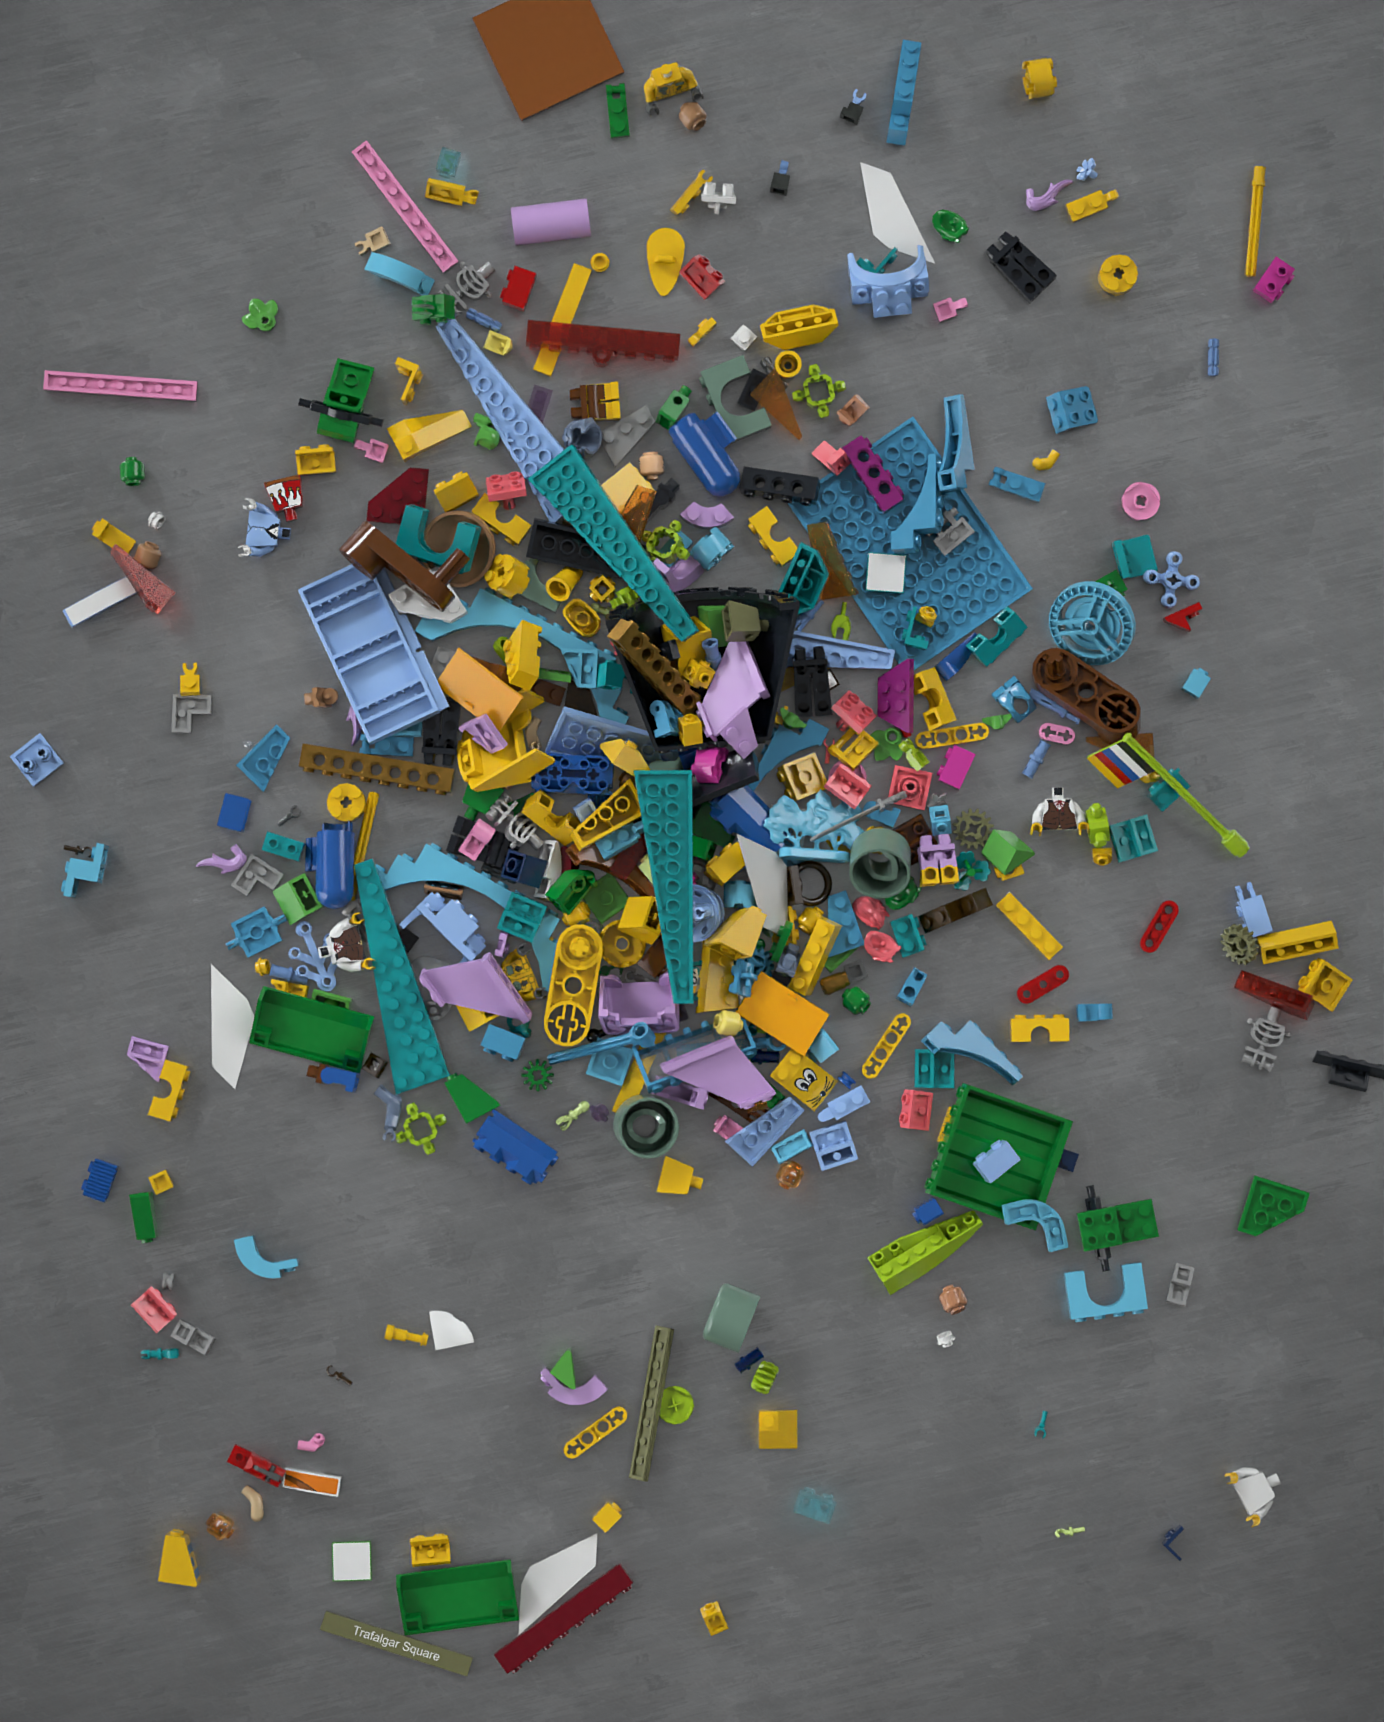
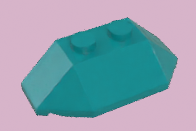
[779,542,829,614]

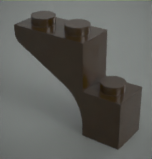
[918,888,993,934]

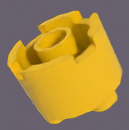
[1022,58,1057,99]
[1098,254,1138,296]
[484,554,530,599]
[327,783,366,823]

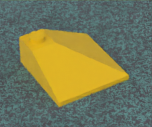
[599,739,650,776]

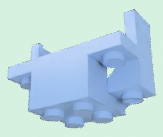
[847,245,929,318]
[399,892,486,963]

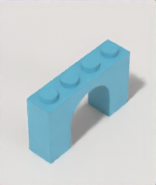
[1064,1262,1148,1322]

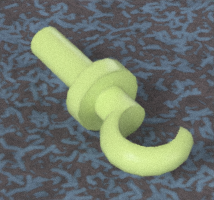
[1055,1527,1085,1537]

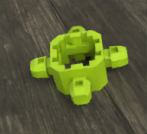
[792,364,846,418]
[640,520,690,564]
[1085,803,1110,848]
[395,1102,447,1155]

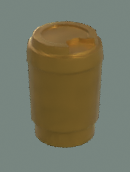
[819,971,850,995]

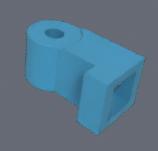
[650,700,679,738]
[863,801,901,828]
[896,967,928,1007]
[1076,1004,1113,1022]

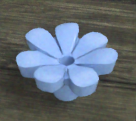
[1076,158,1098,181]

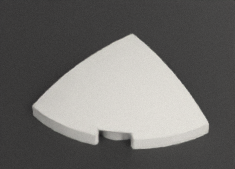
[429,1311,474,1350]

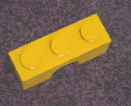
[471,492,532,546]
[747,506,797,567]
[914,667,957,731]
[522,789,581,846]
[1010,1014,1069,1042]
[148,1059,191,1122]

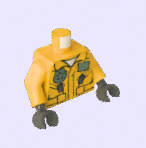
[644,62,704,117]
[501,942,548,1002]

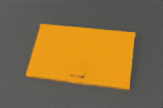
[438,648,524,732]
[735,971,830,1057]

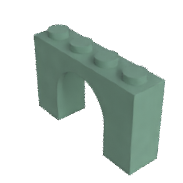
[699,355,772,444]
[517,558,562,614]

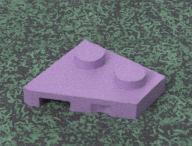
[127,1036,170,1082]

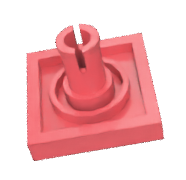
[486,471,527,510]
[831,690,877,734]
[888,765,932,811]

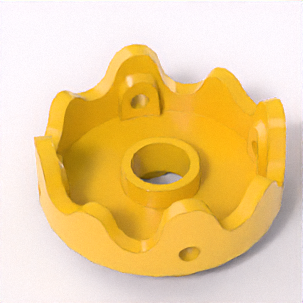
[599,920,646,968]

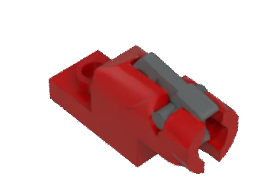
[227,1444,286,1488]

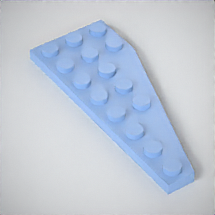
[545,706,681,766]

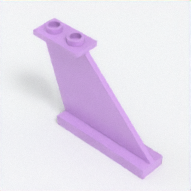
[696,641,770,742]
[419,952,532,1024]
[660,1035,776,1110]

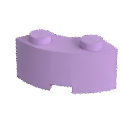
[680,502,734,529]

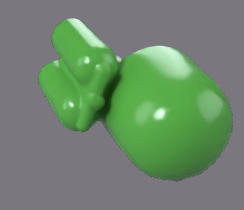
[473,412,500,450]

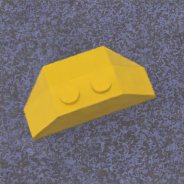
[760,304,839,350]

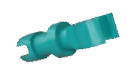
[141,1348,179,1360]

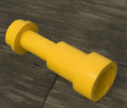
[384,1324,428,1346]

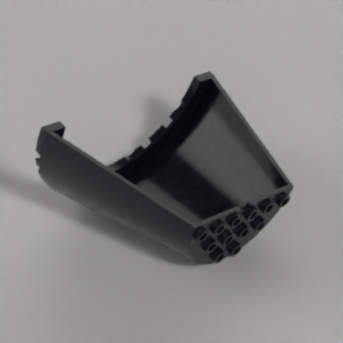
[605,587,800,753]

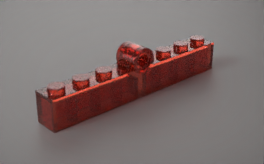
[526,320,680,367]

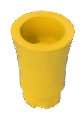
[775,350,802,379]
[546,566,583,601]

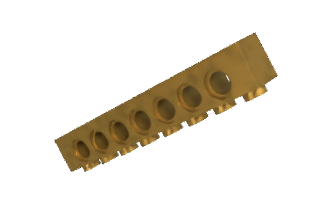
[607,619,705,734]
[299,743,455,795]

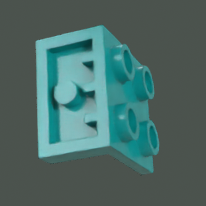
[1112,535,1158,580]
[1146,768,1191,812]

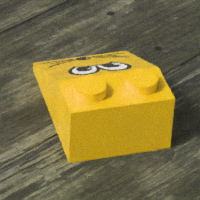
[769,1049,838,1112]

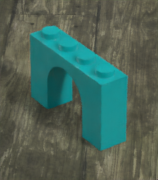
[396,504,482,574]

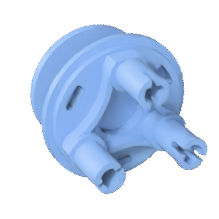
[693,884,725,942]

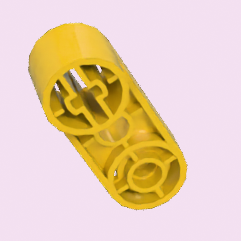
[544,924,603,1046]

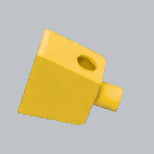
[657,1156,703,1194]

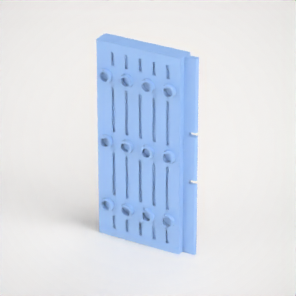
[298,564,450,745]

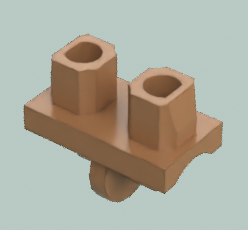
[304,687,338,708]

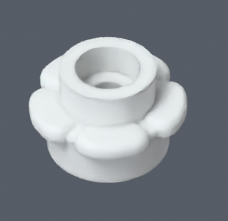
[148,511,165,530]
[937,1331,955,1348]

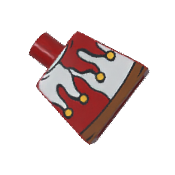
[264,474,303,522]

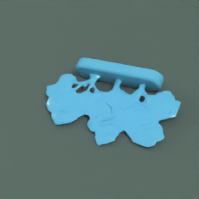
[764,789,865,863]

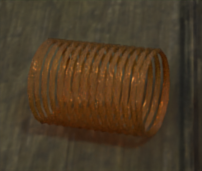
[748,1101,768,1114]

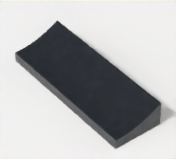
[526,518,646,579]
[686,750,759,807]

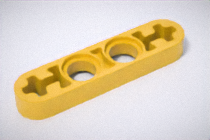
[915,723,989,749]
[862,1013,911,1079]
[564,1406,627,1459]

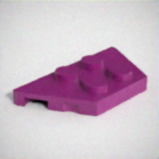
[877,659,914,733]

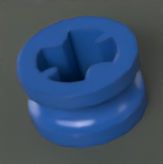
[837,1071,856,1089]

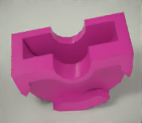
[691,747,729,783]

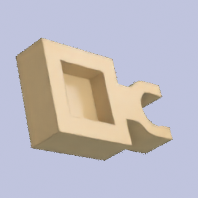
[354,226,391,256]

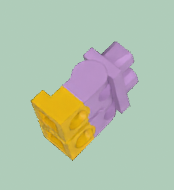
[917,834,959,887]

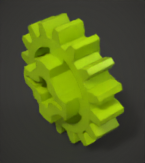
[609,586,641,609]

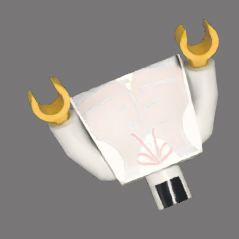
[1030,787,1090,836]
[318,912,375,972]

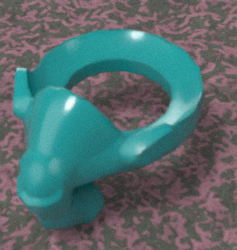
[507,1017,531,1038]

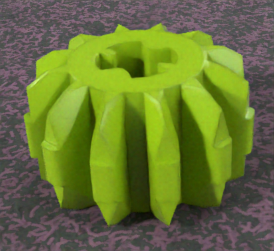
[751,1361,779,1394]

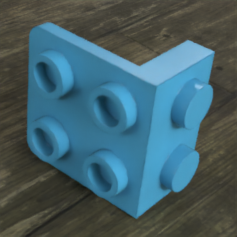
[1046,386,1098,434]

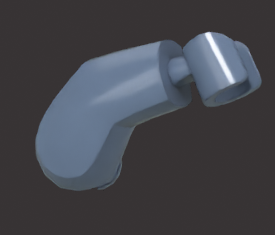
[374,1084,402,1142]

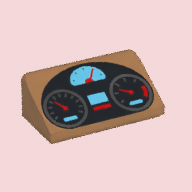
[424,881,464,900]

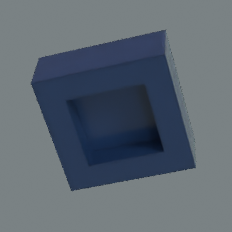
[1058,1149,1079,1172]

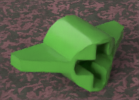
[779,707,807,729]
[982,714,1012,729]

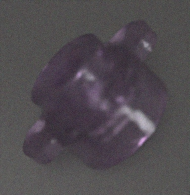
[589,1103,609,1122]

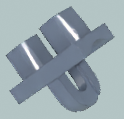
[775,943,801,978]

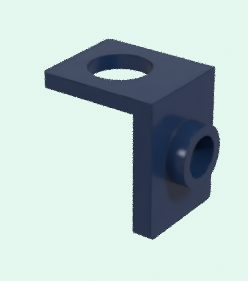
[1162,1525,1184,1561]

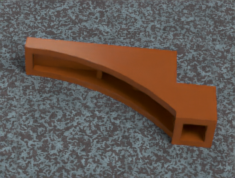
[472,657,566,706]
[565,843,655,897]

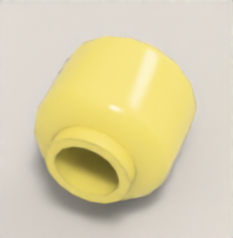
[713,1010,743,1037]

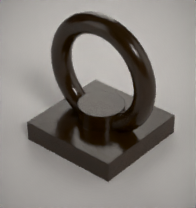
[787,861,832,906]

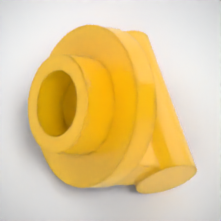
[914,606,937,628]
[1092,848,1112,866]

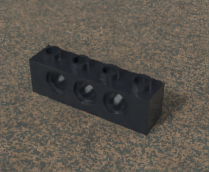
[739,466,820,506]

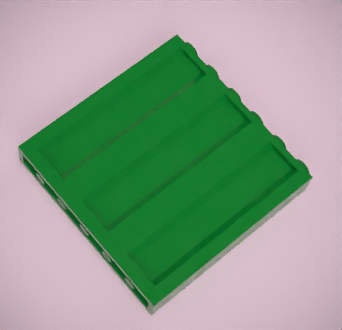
[925,1083,1073,1231]

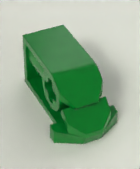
[545,869,598,915]

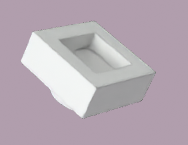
[731,324,757,352]

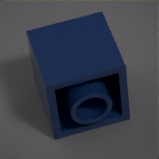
[500,849,548,889]

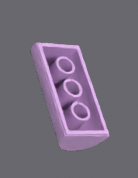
[511,198,591,246]

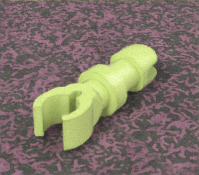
[590,603,612,617]
[556,1101,590,1131]

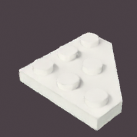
[388,567,468,623]

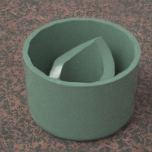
[849,828,911,899]
[613,1094,679,1158]
[703,1283,761,1353]

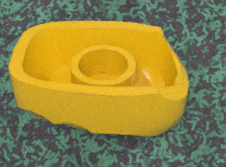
[563,598,601,638]

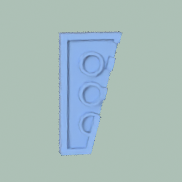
[725,1096,804,1167]

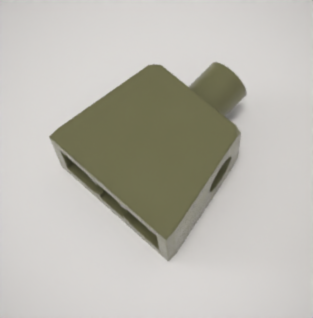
[722,601,769,642]

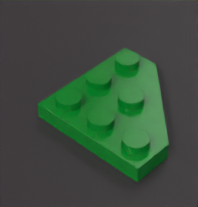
[1237,1175,1310,1236]

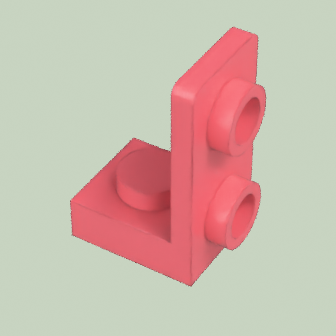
[812,441,850,476]

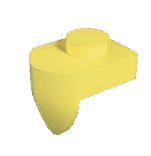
[483,330,513,356]

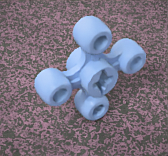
[1143,551,1200,608]

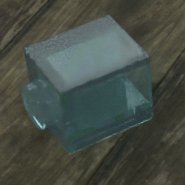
[436,147,461,179]

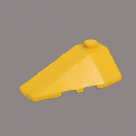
[387,410,472,462]

